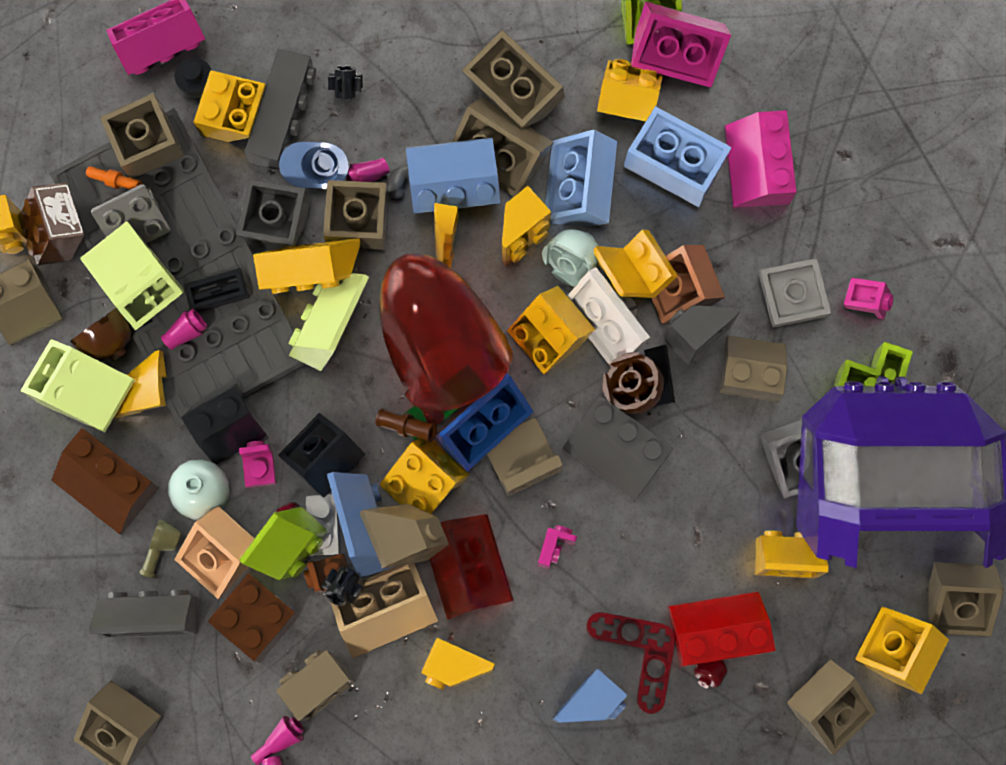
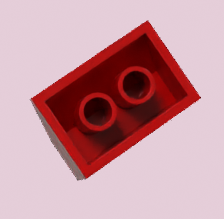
[668,592,776,667]

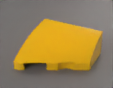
[434,203,459,278]
[114,350,167,418]

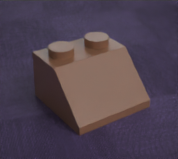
[651,245,725,324]

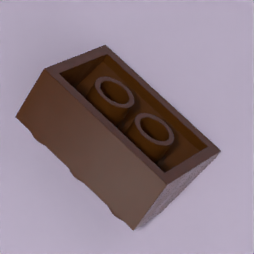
[51,428,160,535]

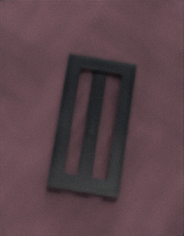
[184,268,250,313]

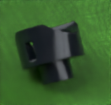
[174,58,212,98]

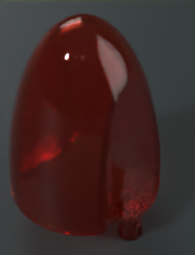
[379,253,513,425]

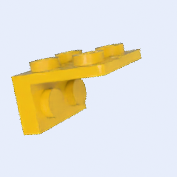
[594,230,678,298]
[380,438,470,514]

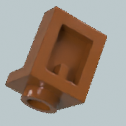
[304,553,349,594]

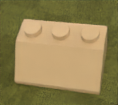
[331,563,438,658]

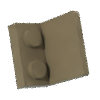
[487,418,563,497]

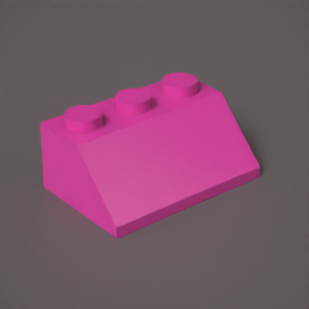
[106,0,205,75]
[631,2,731,88]
[724,110,796,208]

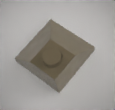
[359,504,449,569]

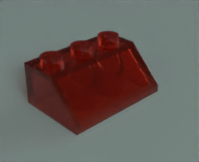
[429,514,514,620]

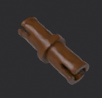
[375,408,437,442]

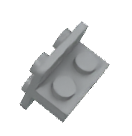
[91,184,171,243]

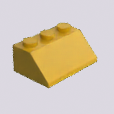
[253,238,361,294]

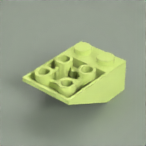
[80,221,185,330]
[20,339,135,432]

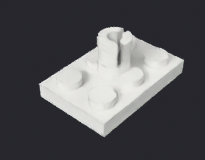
[567,267,650,367]

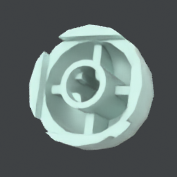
[542,229,600,287]
[168,459,230,520]

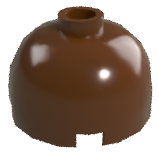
[70,308,132,362]
[602,352,664,414]

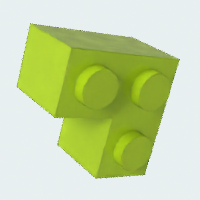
[833,342,913,387]

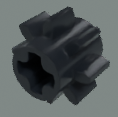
[328,65,363,99]
[322,567,363,606]

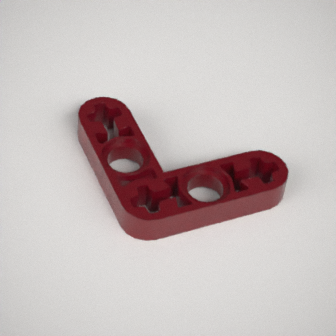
[586,612,675,714]

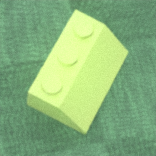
[288,273,369,371]

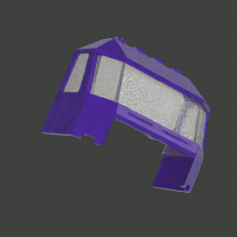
[796,377,1006,568]

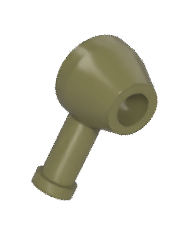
[139,520,181,578]

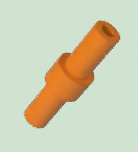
[86,166,143,190]

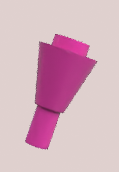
[251,716,304,765]

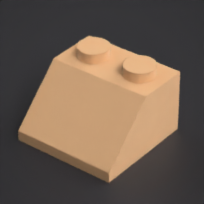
[174,506,255,599]

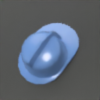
[279,142,349,189]

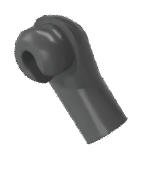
[386,164,409,199]

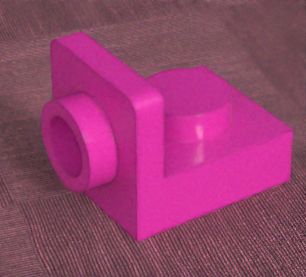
[844,278,894,320]
[239,441,277,488]
[537,525,577,569]

